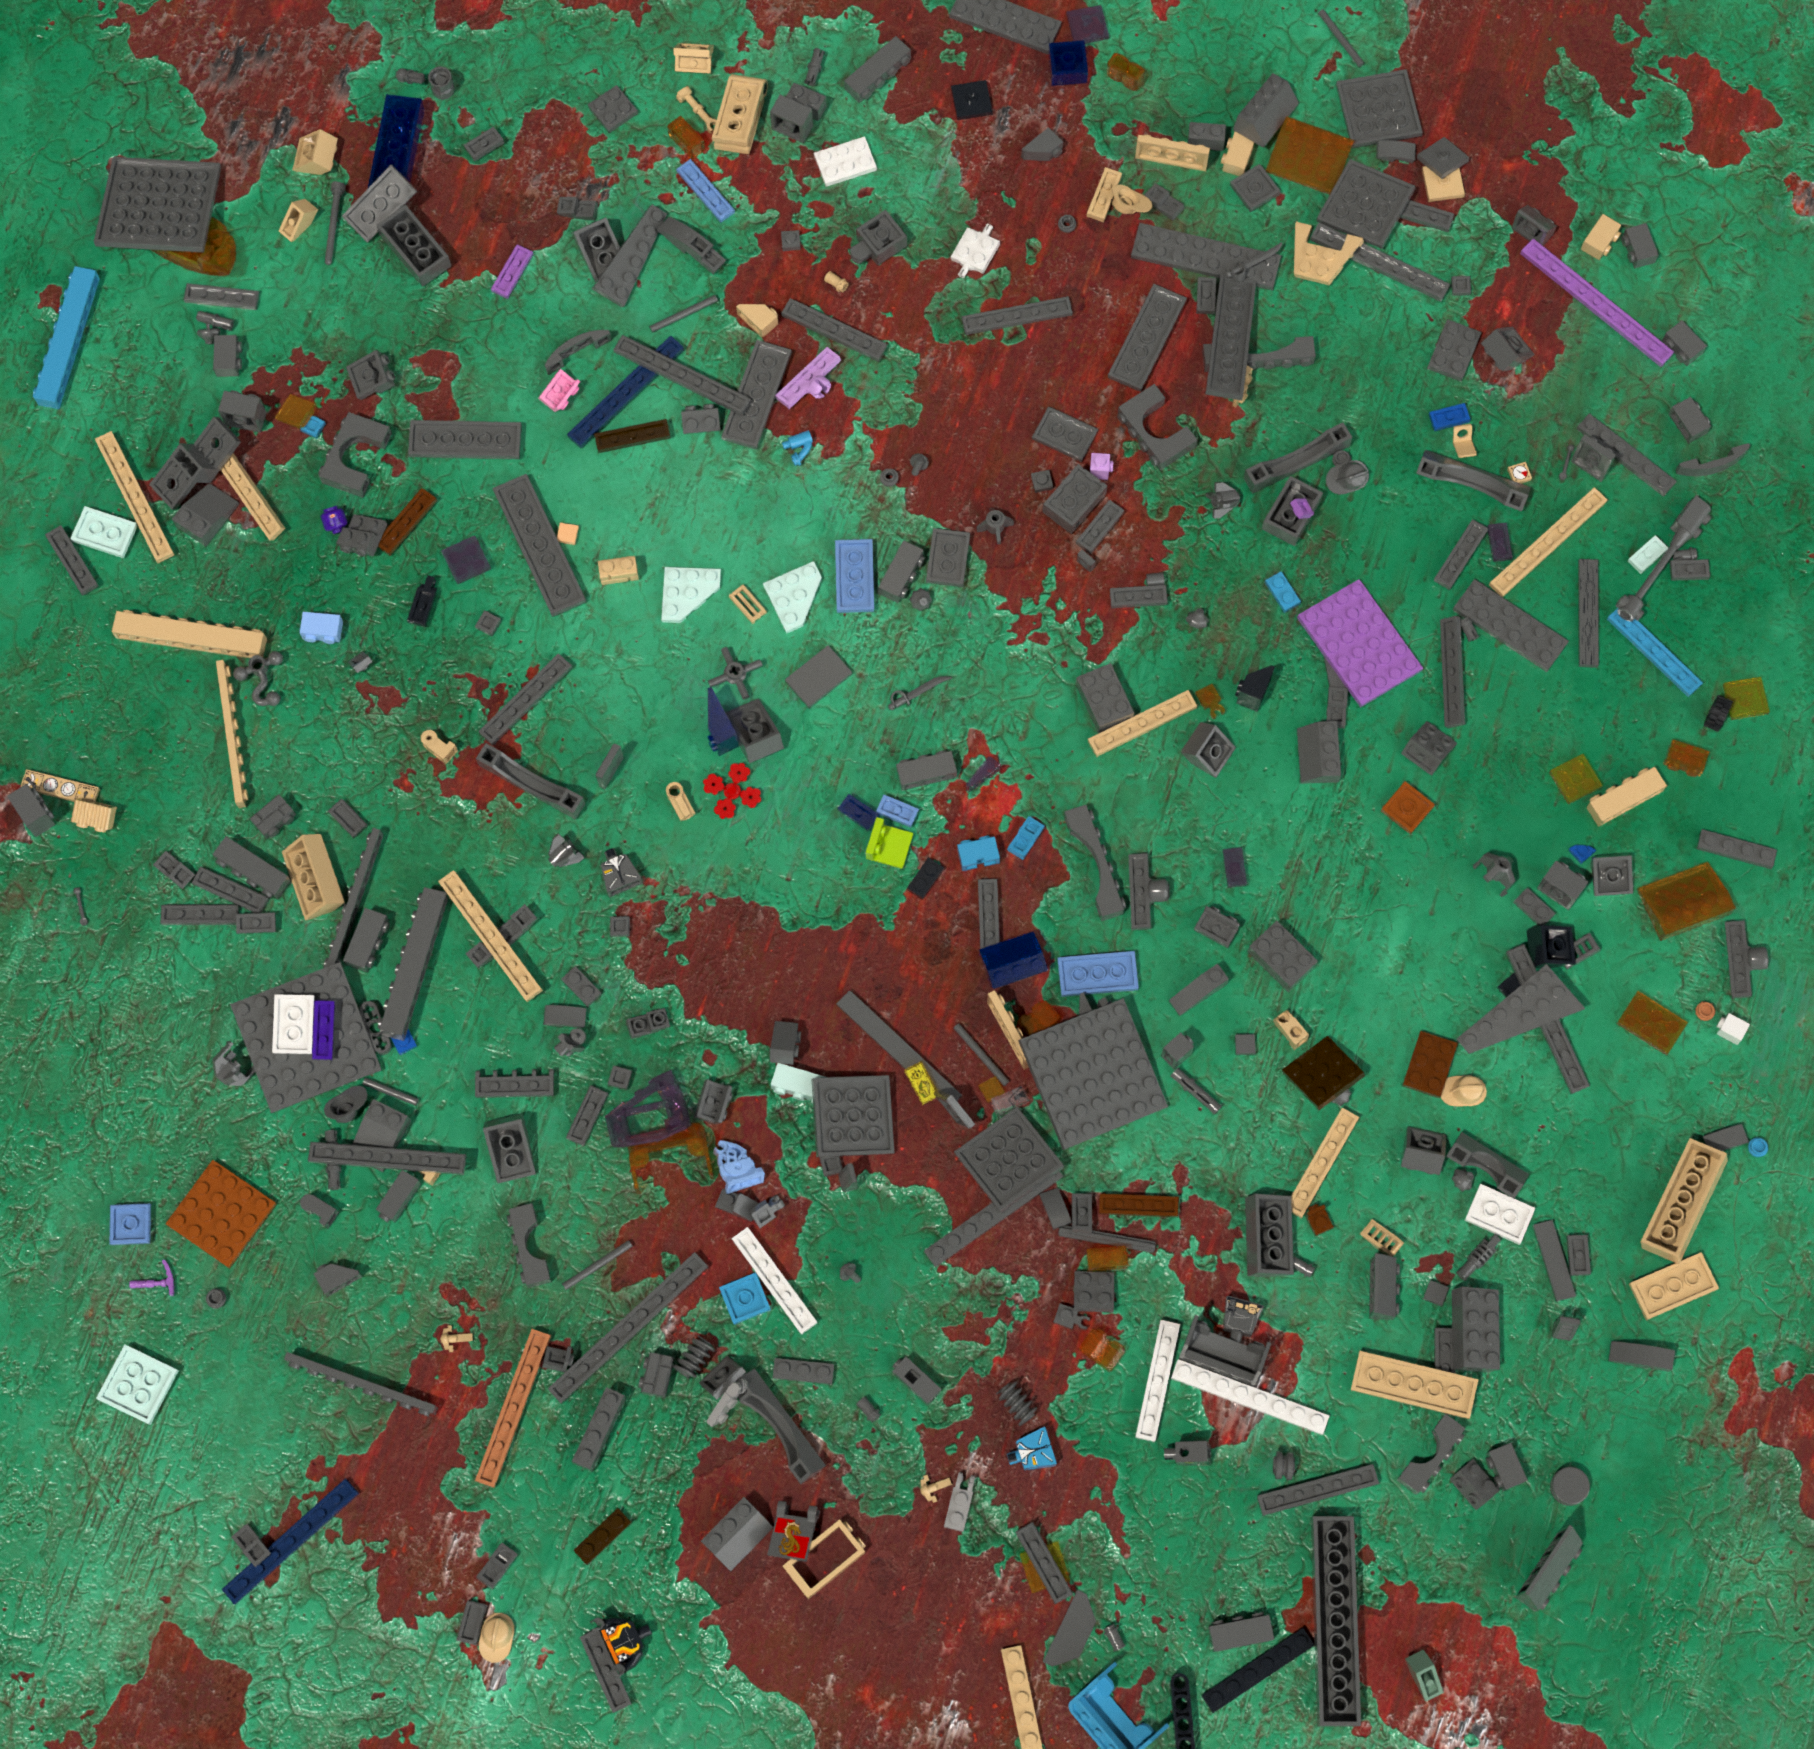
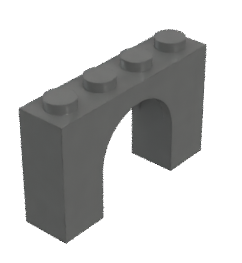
[1117,384,1198,470]
[318,412,392,498]

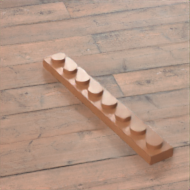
[475,1329,551,1488]

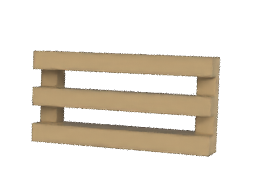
[729,585,767,625]

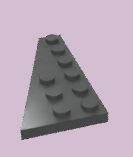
[1456,964,1585,1054]

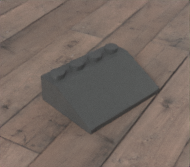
[1515,1525,1583,1612]

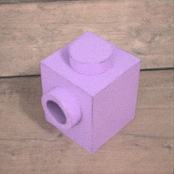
[1090,453,1113,480]

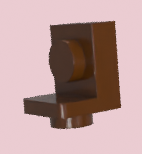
[1305,1204,1334,1237]

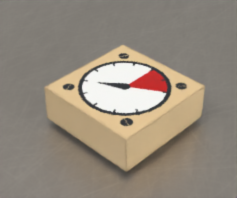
[1507,462,1532,484]

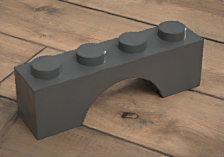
[1447,1132,1529,1199]
[507,1203,551,1288]
[1397,1414,1465,1495]

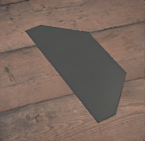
[1043,1590,1096,1667]

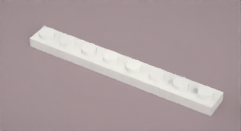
[1171,1359,1329,1435]

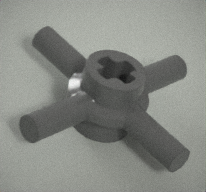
[708,647,763,700]

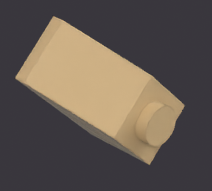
[279,199,318,242]
[736,304,778,338]

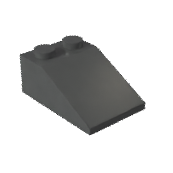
[571,217,620,282]
[172,483,239,547]
[724,698,784,763]
[352,1099,411,1172]
[483,1113,536,1183]

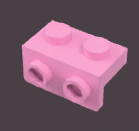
[538,369,580,412]

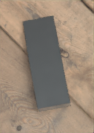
[1608,1341,1675,1372]

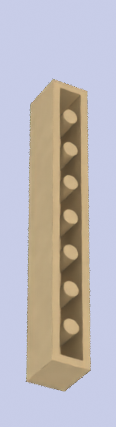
[112,610,267,658]

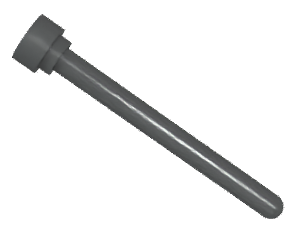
[325,181,346,265]

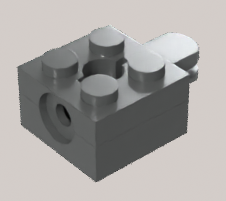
[850,210,907,266]

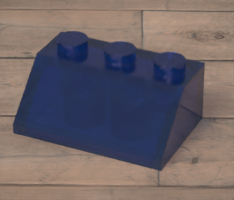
[978,931,1048,989]

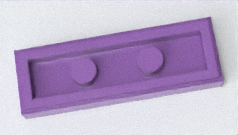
[491,245,533,299]

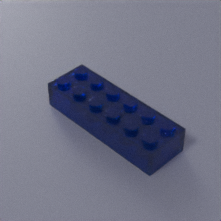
[367,94,425,205]

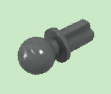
[396,68,426,84]

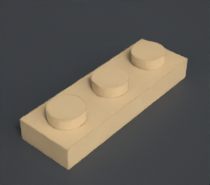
[1087,167,1122,222]

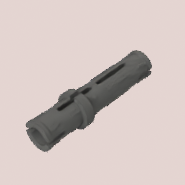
[1170,1067,1222,1115]
[325,1130,341,1190]

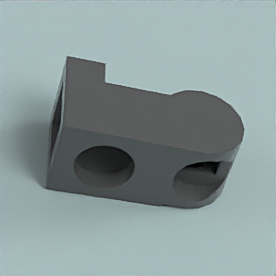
[300,1194,339,1229]

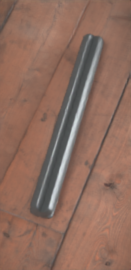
[1058,1226,1156,1253]

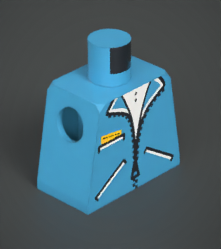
[1007,1427,1057,1470]

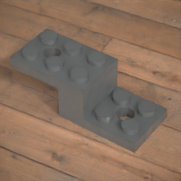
[149,416,241,510]

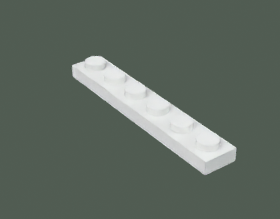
[732,1227,817,1335]
[1135,1320,1180,1442]

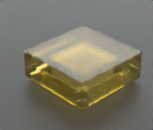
[978,1076,1005,1103]

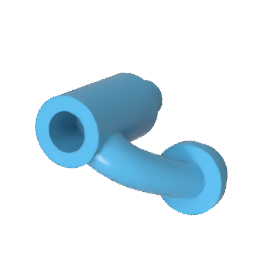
[782,430,813,466]

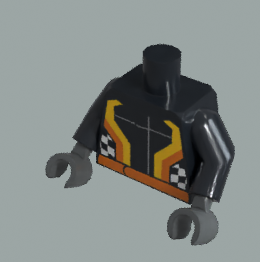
[590,1616,652,1679]

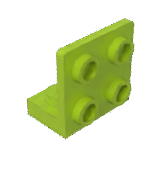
[866,817,913,869]

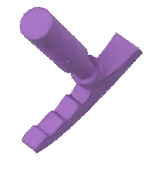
[129,1259,174,1296]

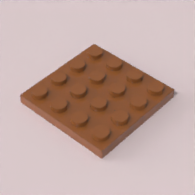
[166,1160,277,1269]

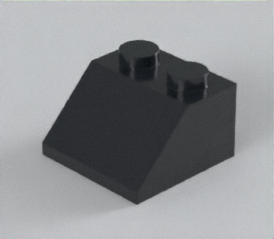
[1235,665,1275,712]
[1527,925,1576,968]

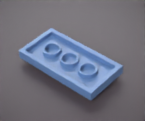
[835,539,874,613]
[1057,951,1139,997]

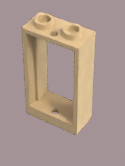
[783,1519,866,1600]

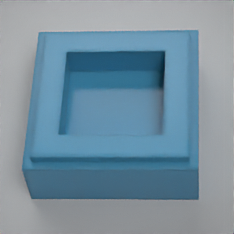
[300,414,326,439]

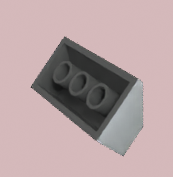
[1233,73,1299,148]
[1245,1194,1294,1277]

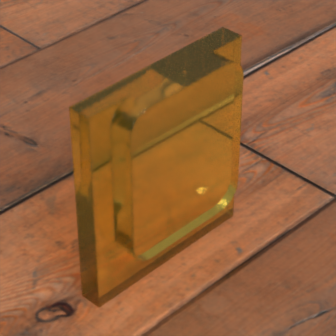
[275,394,316,429]

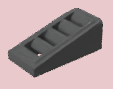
[1565,933,1601,970]
[838,1163,858,1192]
[1552,1316,1580,1341]

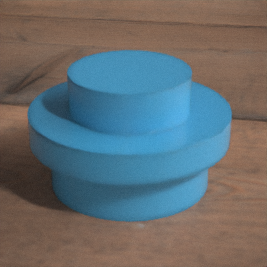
[1748,1137,1768,1157]

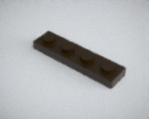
[594,419,671,453]

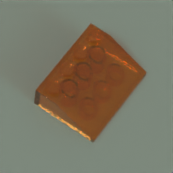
[1266,116,1354,195]
[1637,862,1736,941]

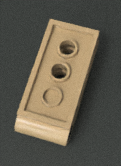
[712,74,768,154]

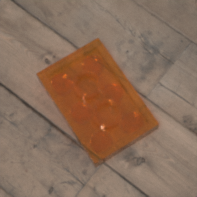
[1616,991,1688,1056]

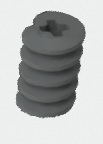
[673,1335,715,1379]
[996,1381,1037,1427]

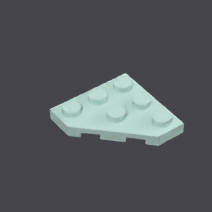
[763,561,822,634]
[661,567,721,623]

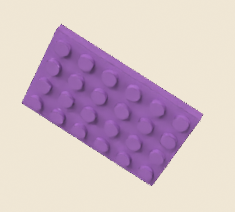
[1297,579,1423,708]

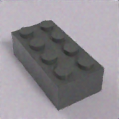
[376,205,451,287]
[1452,1287,1500,1372]

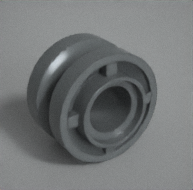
[1273,1451,1295,1480]

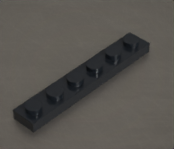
[1201,1628,1315,1714]

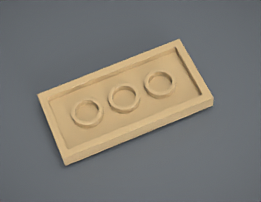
[1135,135,1210,172]
[987,990,1029,1070]
[1629,1252,1719,1321]

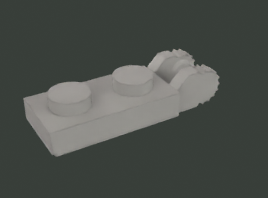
[707,1378,748,1427]
[944,1472,975,1532]

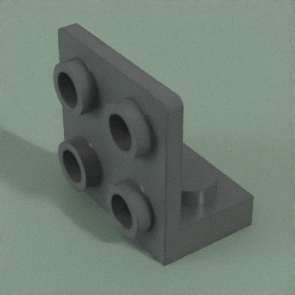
[1401,721,1457,776]

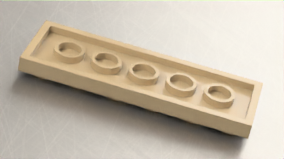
[1351,1351,1478,1419]

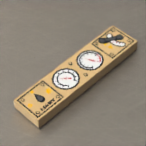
[20,769,100,802]

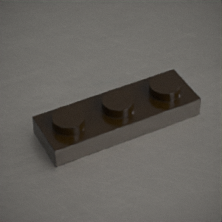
[573,1508,632,1566]

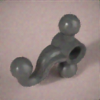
[233,651,283,706]

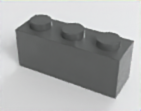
[878,540,925,603]
[896,750,957,791]
[343,908,390,973]
[1208,1612,1274,1652]

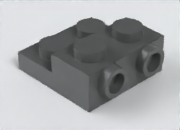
[346,350,396,400]
[336,514,387,557]

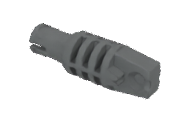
[1456,1235,1501,1281]

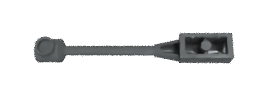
[1615,495,1712,622]

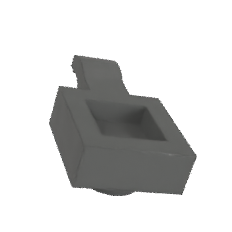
[749,1195,785,1228]

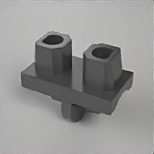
[554,1028,586,1057]

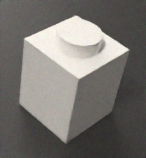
[1716,1013,1750,1045]

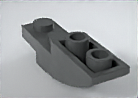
[657,217,726,275]

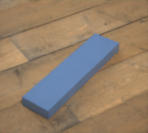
[676,159,735,223]

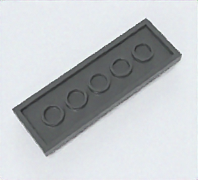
[949,0,1062,54]
[1108,284,1187,392]
[721,340,792,450]
[408,420,522,459]
[1453,579,1569,672]

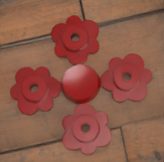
[703,763,761,819]

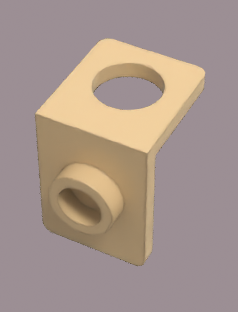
[1453,424,1477,458]

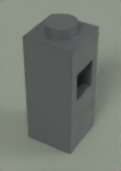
[376,1170,421,1223]
[892,1357,941,1406]

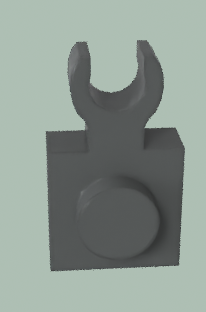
[1053,1304,1090,1330]

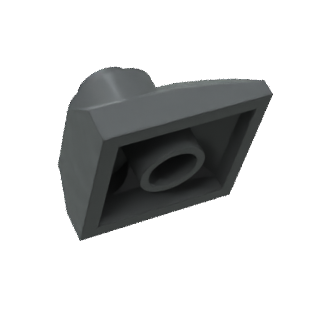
[1590,854,1633,896]

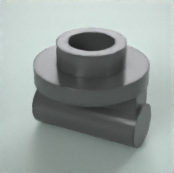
[910,454,929,476]
[840,1262,861,1283]

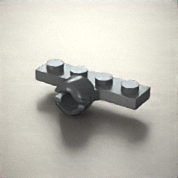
[1128,853,1170,931]
[1725,921,1769,999]

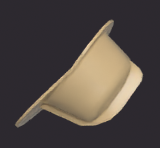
[1112,185,1152,214]
[1441,1075,1487,1107]
[479,1613,514,1663]

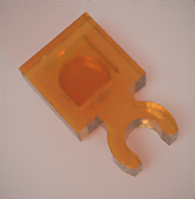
[1195,684,1225,719]

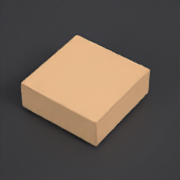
[557,523,579,545]

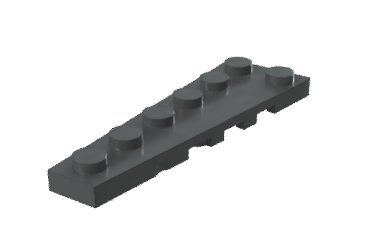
[592,204,667,307]

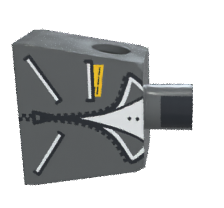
[601,848,643,898]

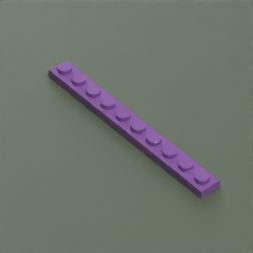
[1520,239,1674,367]

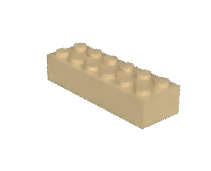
[1641,1138,1728,1264]

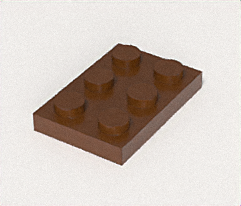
[1402,1031,1458,1099]

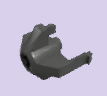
[1473,852,1515,897]
[212,1040,255,1086]

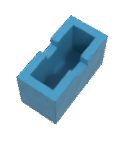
[957,836,1000,871]

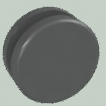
[1550,1467,1590,1506]

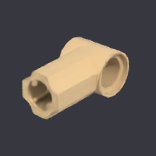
[666,782,695,821]

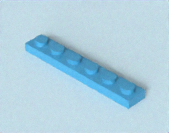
[1607,608,1703,697]

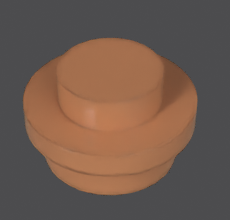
[1695,1002,1715,1021]

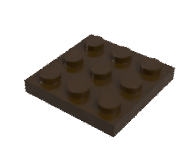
[1282,1036,1365,1110]

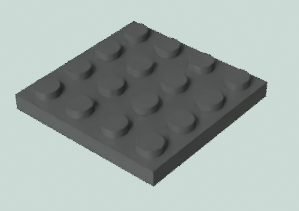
[1336,69,1423,148]
[1317,159,1415,249]
[811,1075,894,1157]
[954,1107,1064,1213]

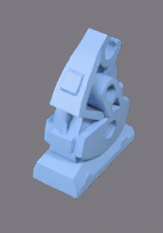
[713,1140,765,1194]

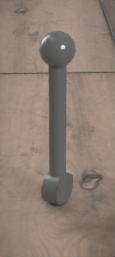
[1559,444,1574,481]
[73,887,88,926]

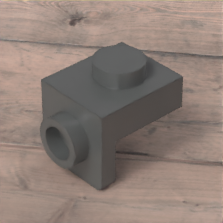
[542,1346,574,1372]

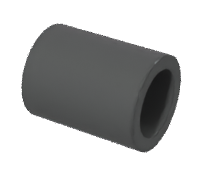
[1146,572,1164,586]

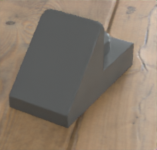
[715,1189,759,1222]

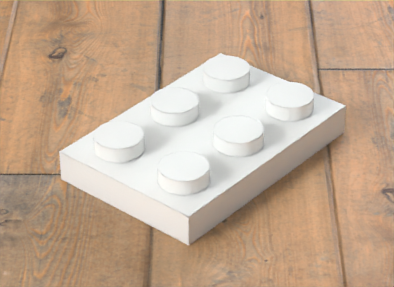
[814,136,877,187]
[272,995,315,1054]
[1464,1184,1535,1245]

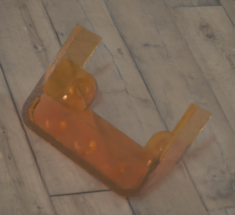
[628,1123,714,1195]

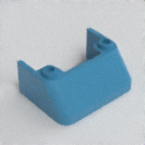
[1068,1662,1169,1749]

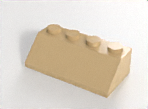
[282,834,345,921]

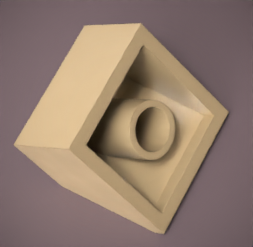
[293,129,338,175]

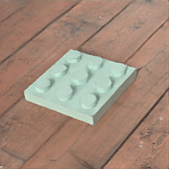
[96,1345,179,1425]

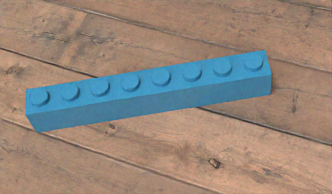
[33,266,100,409]

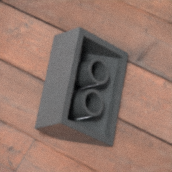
[1297,721,1341,784]
[1369,1253,1400,1320]
[701,1497,773,1572]

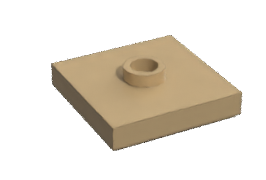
[1422,166,1465,202]

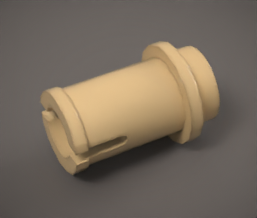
[824,271,848,292]

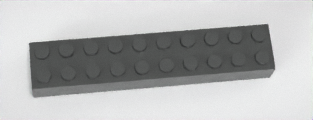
[1311,1516,1361,1727]

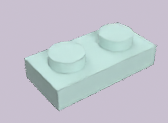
[1628,535,1668,574]

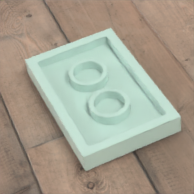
[71,506,138,558]

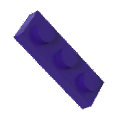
[312,1001,335,1060]

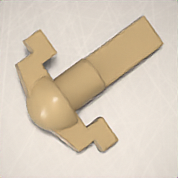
[440,1325,473,1352]
[920,1475,952,1503]

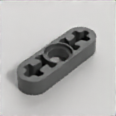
[360,1001,392,1055]

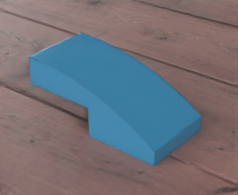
[1007,816,1045,860]

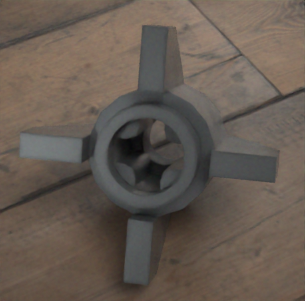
[1205,481,1240,519]
[976,507,1014,545]
[548,833,585,867]

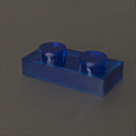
[838,794,880,832]

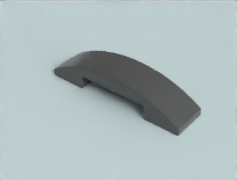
[545,330,612,375]
[1675,443,1750,476]
[466,904,537,969]

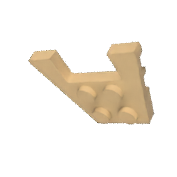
[1294,222,1364,285]

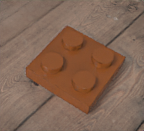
[1381,781,1435,835]

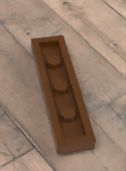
[378,488,437,556]
[1099,1194,1179,1218]

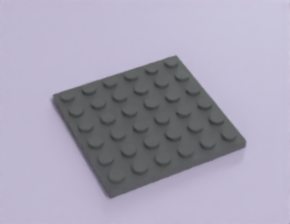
[94,157,221,252]
[230,962,382,1113]
[1018,998,1168,1150]

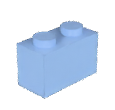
[300,612,343,644]

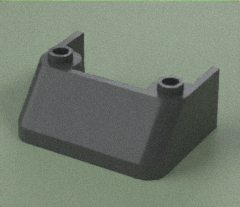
[1179,1315,1271,1386]

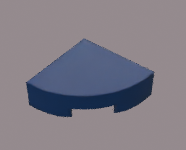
[1568,845,1596,864]

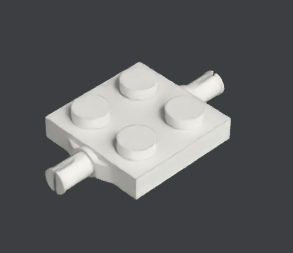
[951,224,1000,278]

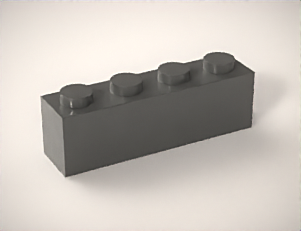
[844,36,911,103]
[212,836,291,900]
[572,1387,626,1472]

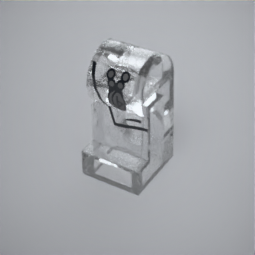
[991,1086,1030,1118]

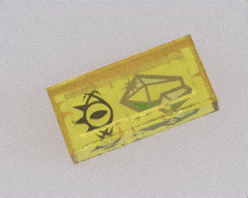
[904,1061,938,1105]

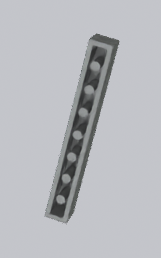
[378,887,448,1041]

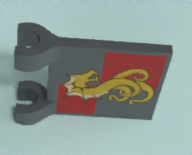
[767,1501,820,1562]

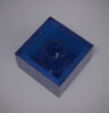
[1048,40,1088,86]

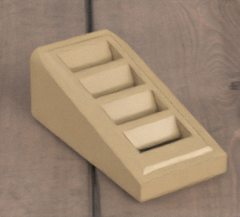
[1359,1219,1404,1257]

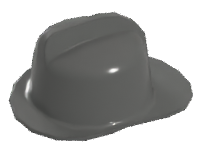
[1326,460,1369,495]
[324,1086,368,1123]

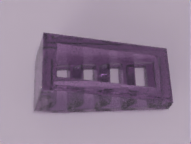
[966,756,1001,792]

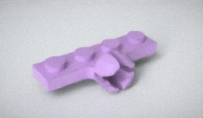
[775,347,841,409]

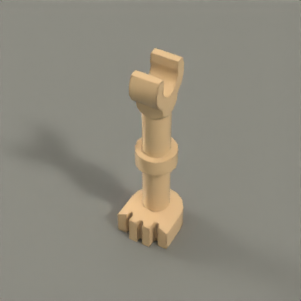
[676,86,717,134]

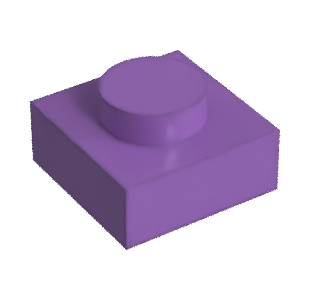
[1290,498,1314,519]

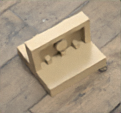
[674,43,714,73]

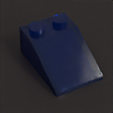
[707,687,739,756]

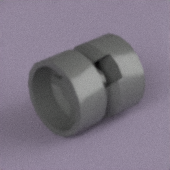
[428,66,455,100]

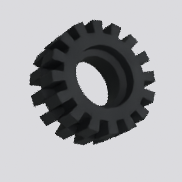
[1704,695,1733,732]

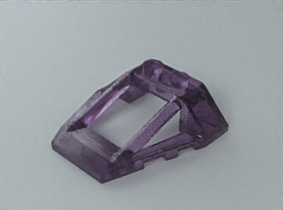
[605,1070,691,1147]

